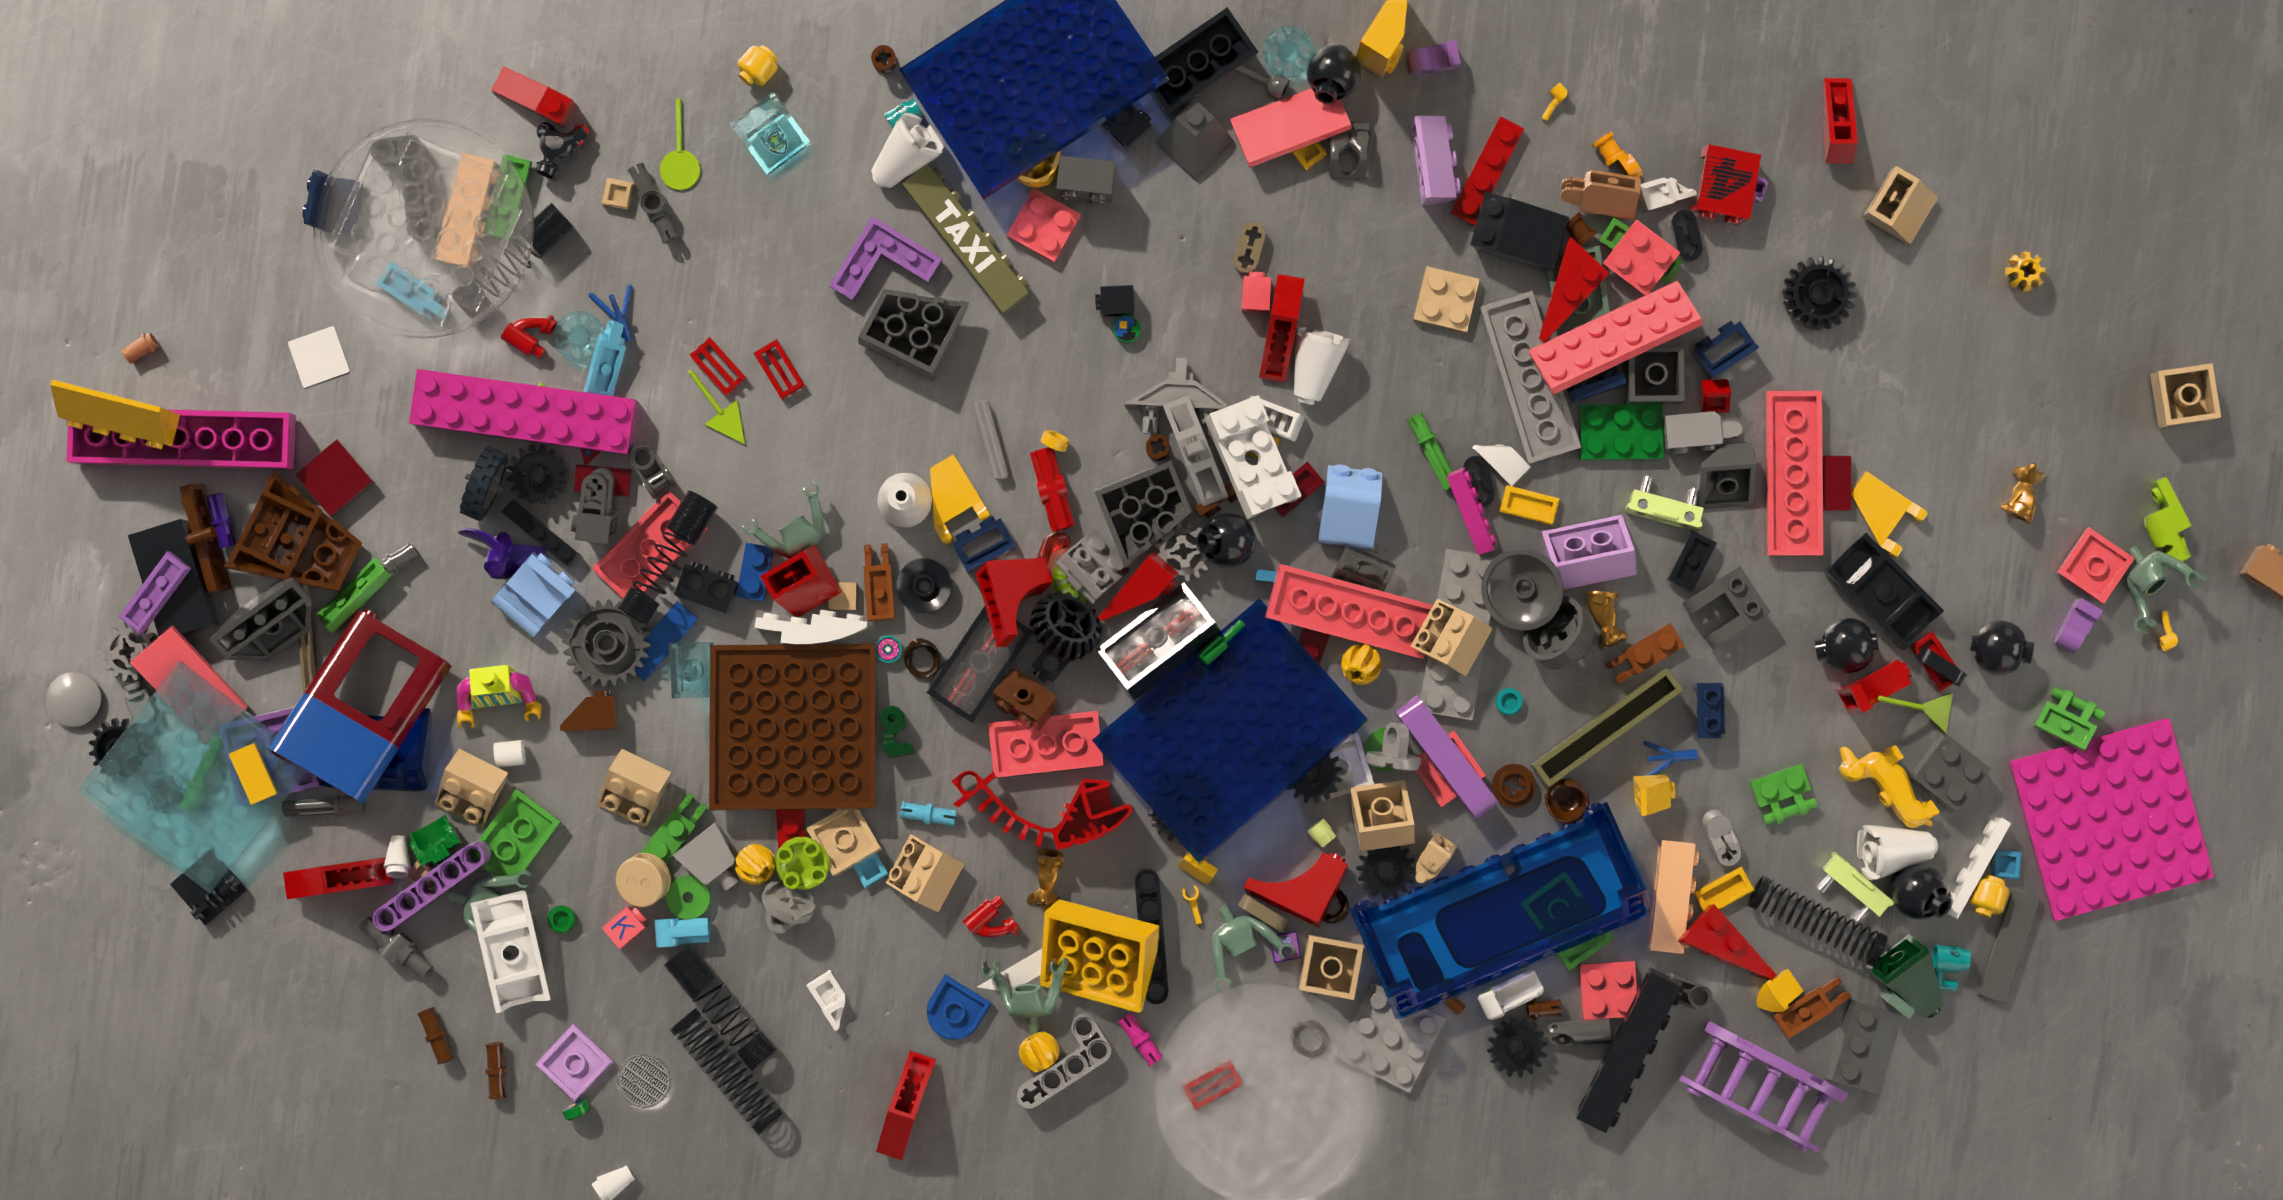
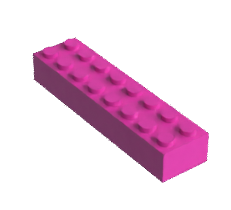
[409,369,639,456]
[66,409,296,470]

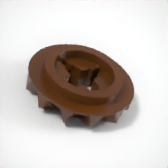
[1492,764,1536,808]

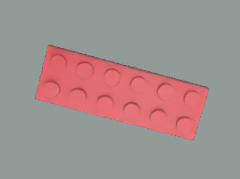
[1529,281,1703,395]
[1765,391,1823,556]
[1265,564,1433,659]

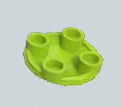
[775,837,830,890]

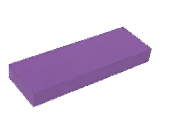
[119,551,191,634]

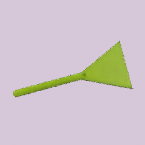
[1877,693,1953,733]

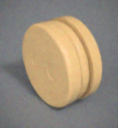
[616,853,671,907]

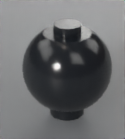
[1306,45,1361,104]
[1196,513,1257,568]
[1815,618,1879,673]
[1969,620,2034,675]
[1891,864,1951,920]

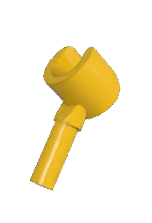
[1541,83,1568,121]
[2158,611,2178,652]
[1182,885,1203,924]

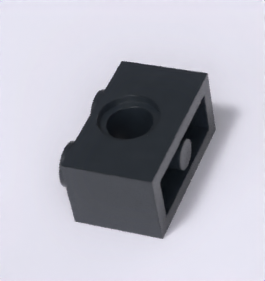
[1090,86,1151,152]

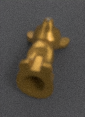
[2001,462,2046,524]
[1586,591,1627,649]
[1027,848,1064,908]

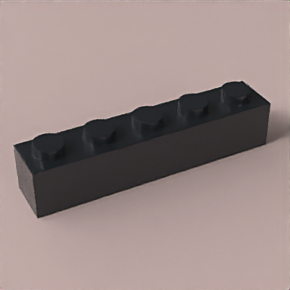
[502,499,580,567]

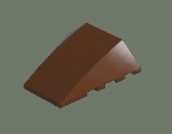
[224,470,362,592]

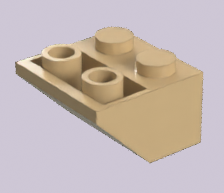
[1863,166,1938,245]
[1410,599,1493,677]
[434,749,508,828]
[597,749,671,828]
[885,834,964,912]

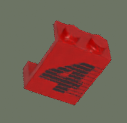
[1691,144,1762,225]

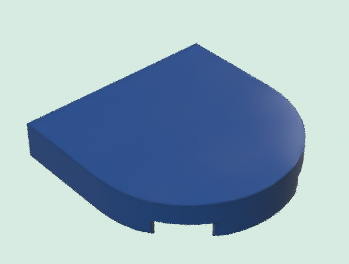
[927,974,992,1040]

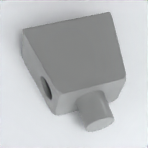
[673,823,739,891]

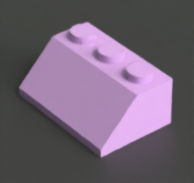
[1411,116,1460,206]
[1542,515,1637,590]

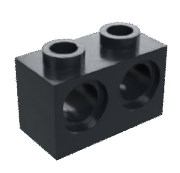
[674,561,738,614]

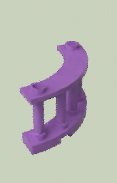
[1679,1021,1848,1153]

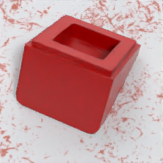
[1701,379,1731,413]

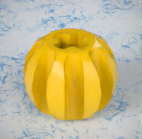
[2005,251,2046,292]
[1341,644,1382,685]
[734,844,775,885]
[1019,1032,1060,1072]

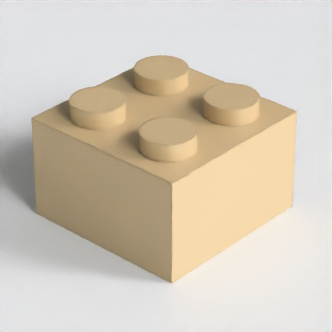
[2150,363,2221,428]
[1350,780,1415,852]
[1298,934,1364,1000]

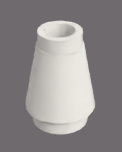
[383,835,411,878]
[592,1166,635,1200]

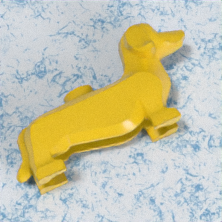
[1839,745,1940,828]

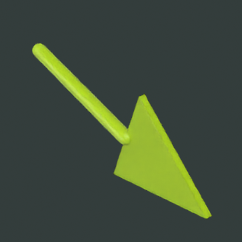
[688,370,745,445]

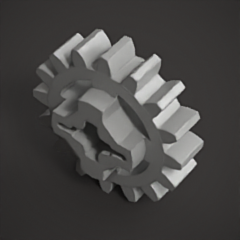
[1154,523,1209,582]
[99,622,156,681]

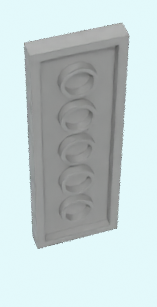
[1479,291,1581,464]
[1420,549,1496,721]

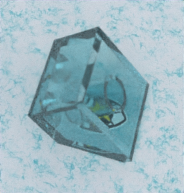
[729,92,811,176]

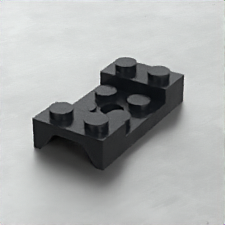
[1824,533,1944,650]

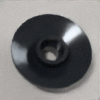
[896,558,952,613]

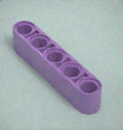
[1395,695,1498,820]
[373,841,491,931]

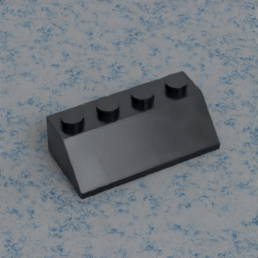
[1137,7,1259,115]

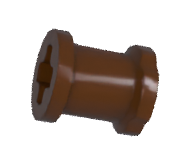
[871,45,897,74]
[1566,212,1597,247]
[1146,434,1170,461]

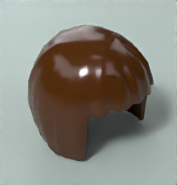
[1545,778,1590,824]

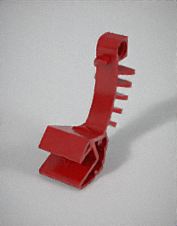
[951,771,1133,850]

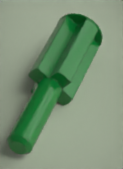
[1197,620,1245,666]

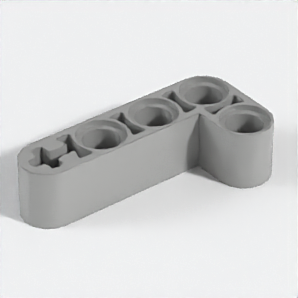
[1017,1014,1111,1109]

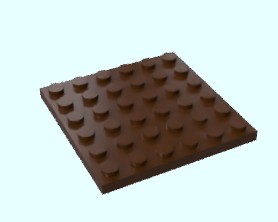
[709,644,876,811]

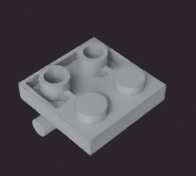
[1055,530,1130,604]

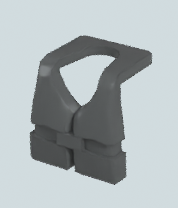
[1328,122,1371,179]

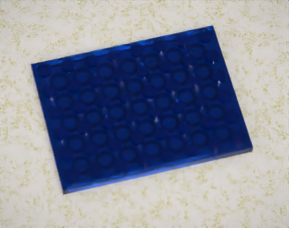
[899,0,1169,200]
[1092,598,1368,865]

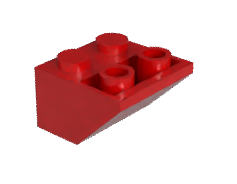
[760,545,842,617]

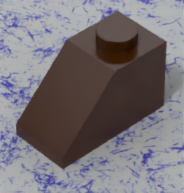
[560,691,619,731]

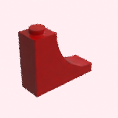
[1259,274,1305,382]
[976,558,1052,648]
[1836,659,1912,714]
[1244,852,1348,928]
[283,857,393,900]
[876,1051,936,1161]

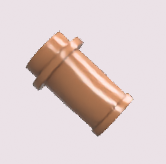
[121,333,159,364]

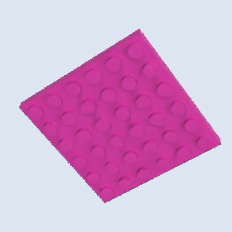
[2008,718,2215,921]

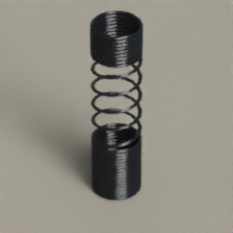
[450,203,574,320]
[617,490,718,625]
[664,944,778,1071]

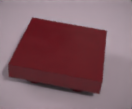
[295,439,374,517]

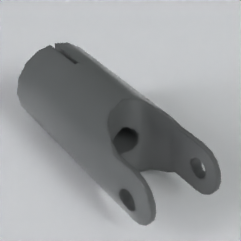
[1547,1019,1611,1046]

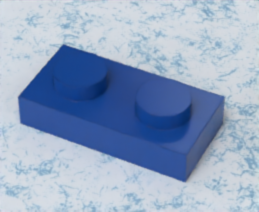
[736,543,773,602]

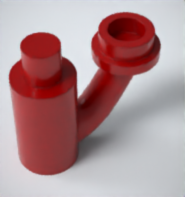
[501,315,558,359]
[963,895,1021,938]

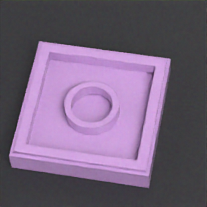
[535,1024,614,1102]

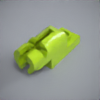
[2144,477,2192,568]

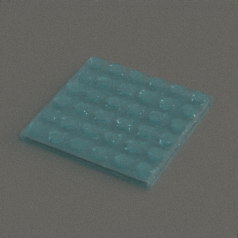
[77,661,307,893]

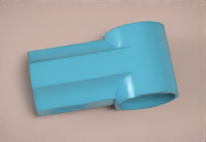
[654,918,710,947]

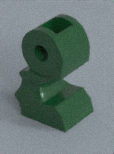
[880,706,916,759]

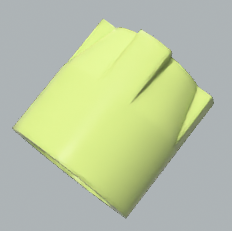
[1306,818,1336,848]

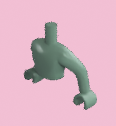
[742,480,825,558]
[2126,546,2208,634]
[448,869,532,957]
[1212,904,1295,993]
[981,957,1069,1034]

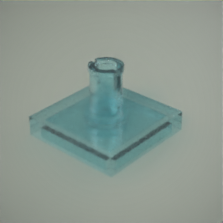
[662,642,713,699]

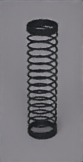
[1748,875,1888,967]
[670,1008,785,1135]

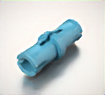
[900,801,957,827]

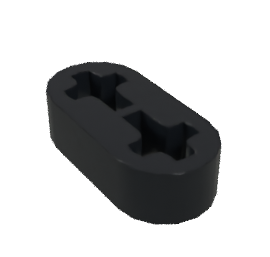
[1670,210,1703,262]
[1462,456,1495,507]
[1916,647,1967,687]

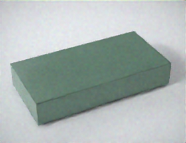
[1880,988,1915,1019]

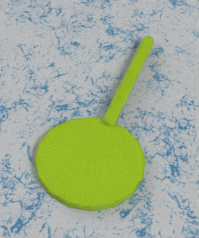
[659,98,701,190]

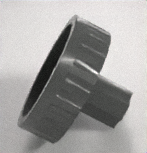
[1523,596,1595,670]

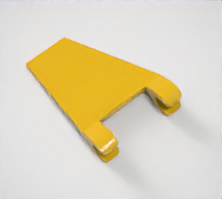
[930,454,991,545]
[1852,471,1928,558]

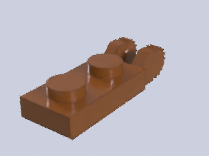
[863,543,895,622]
[1606,623,1685,684]
[1772,976,1851,1039]

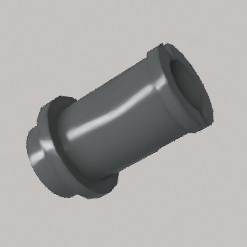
[382,542,420,573]

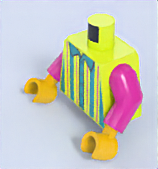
[457,665,542,729]

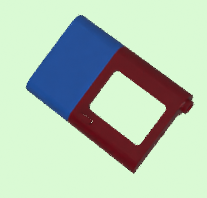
[267,609,452,805]

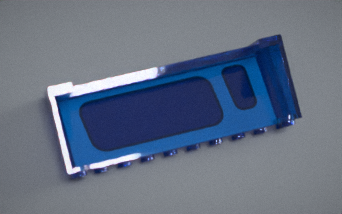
[1350,802,1650,1019]

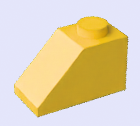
[1633,774,1675,816]

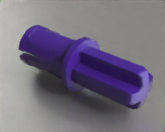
[207,493,236,549]

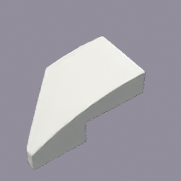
[1639,177,1697,213]
[1472,444,1530,486]
[807,970,845,1031]

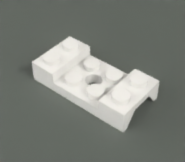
[1204,395,1301,519]
[470,890,551,1013]

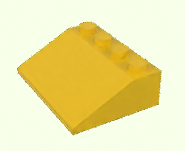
[1356,0,1407,78]
[50,380,180,450]
[1040,899,1159,1013]

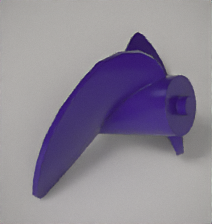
[458,528,546,579]

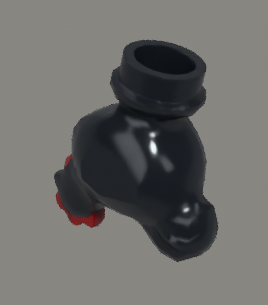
[535,122,589,180]

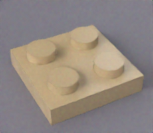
[1413,266,1480,333]
[806,809,882,877]

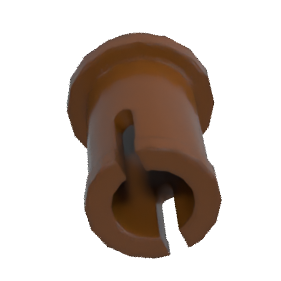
[1526,998,1562,1020]

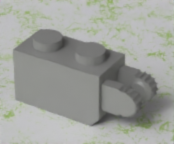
[1663,411,1743,455]

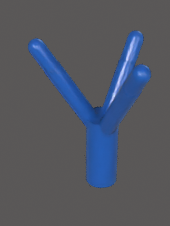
[589,285,633,343]
[1643,741,1698,776]

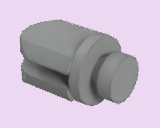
[124,680,157,723]

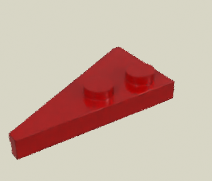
[1539,237,1609,344]
[1678,904,1776,980]

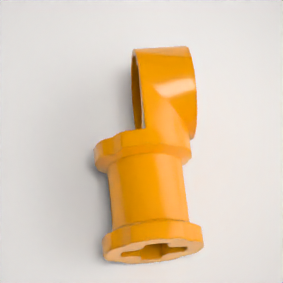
[1592,131,1643,177]

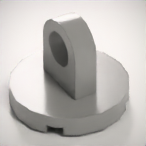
[1366,722,1421,771]
[762,879,816,934]

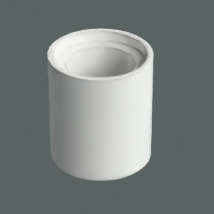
[494,740,526,767]

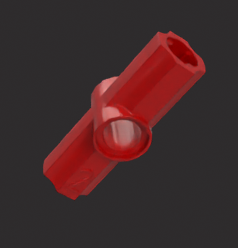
[1030,447,1075,532]

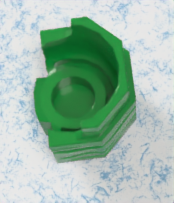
[409,815,462,867]

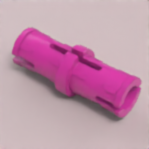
[1118,1011,1164,1067]

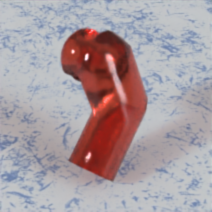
[1037,531,1071,565]

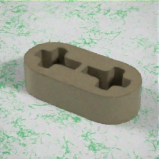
[1233,222,1266,274]
[1238,893,1289,932]

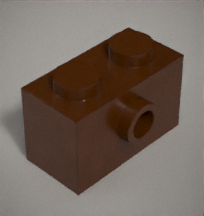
[993,667,1058,731]

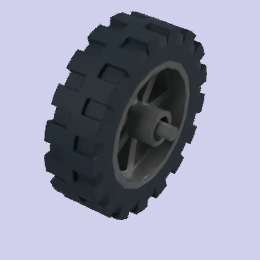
[460,446,508,521]

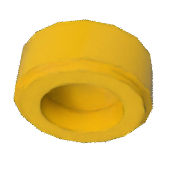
[1041,430,1069,452]

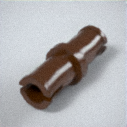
[417,1007,455,1065]
[485,1042,507,1099]

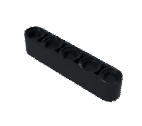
[1135,868,1169,1005]

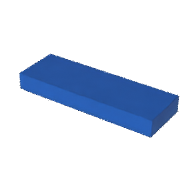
[635,601,699,681]

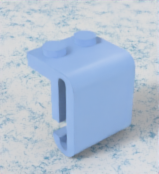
[1318,464,1382,550]
[490,552,576,637]

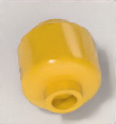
[737,45,778,86]
[1969,875,2010,918]

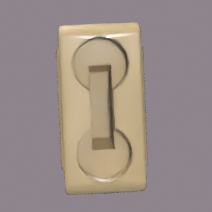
[1415,833,1458,883]

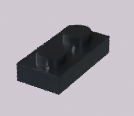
[1667,530,1717,592]

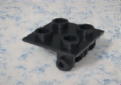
[170,848,248,926]

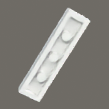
[1945,817,2011,919]

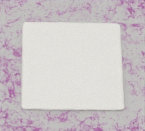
[288,326,350,388]

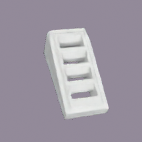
[1250,395,1305,442]

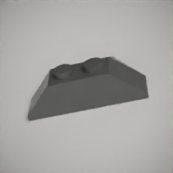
[209,578,312,660]

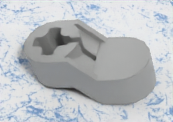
[1702,809,1741,866]

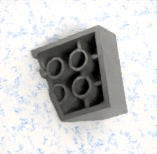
[858,289,970,381]
[1094,459,1192,568]

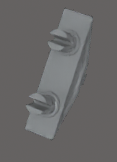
[1124,358,1229,438]
[1163,395,1228,507]

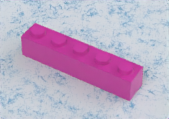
[1447,467,1497,555]

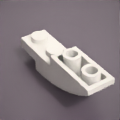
[755,610,869,644]

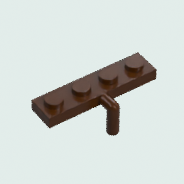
[179,484,232,593]

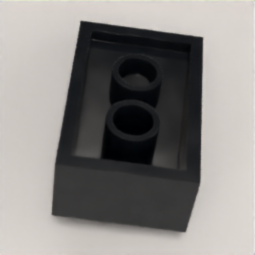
[1470,192,1570,270]

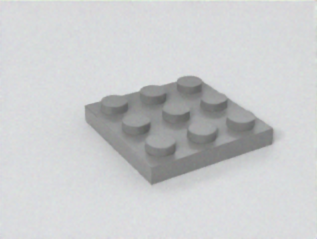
[1335,982,1446,1093]

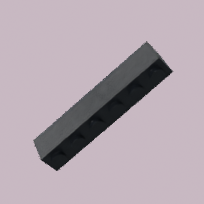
[1575,967,1683,1133]

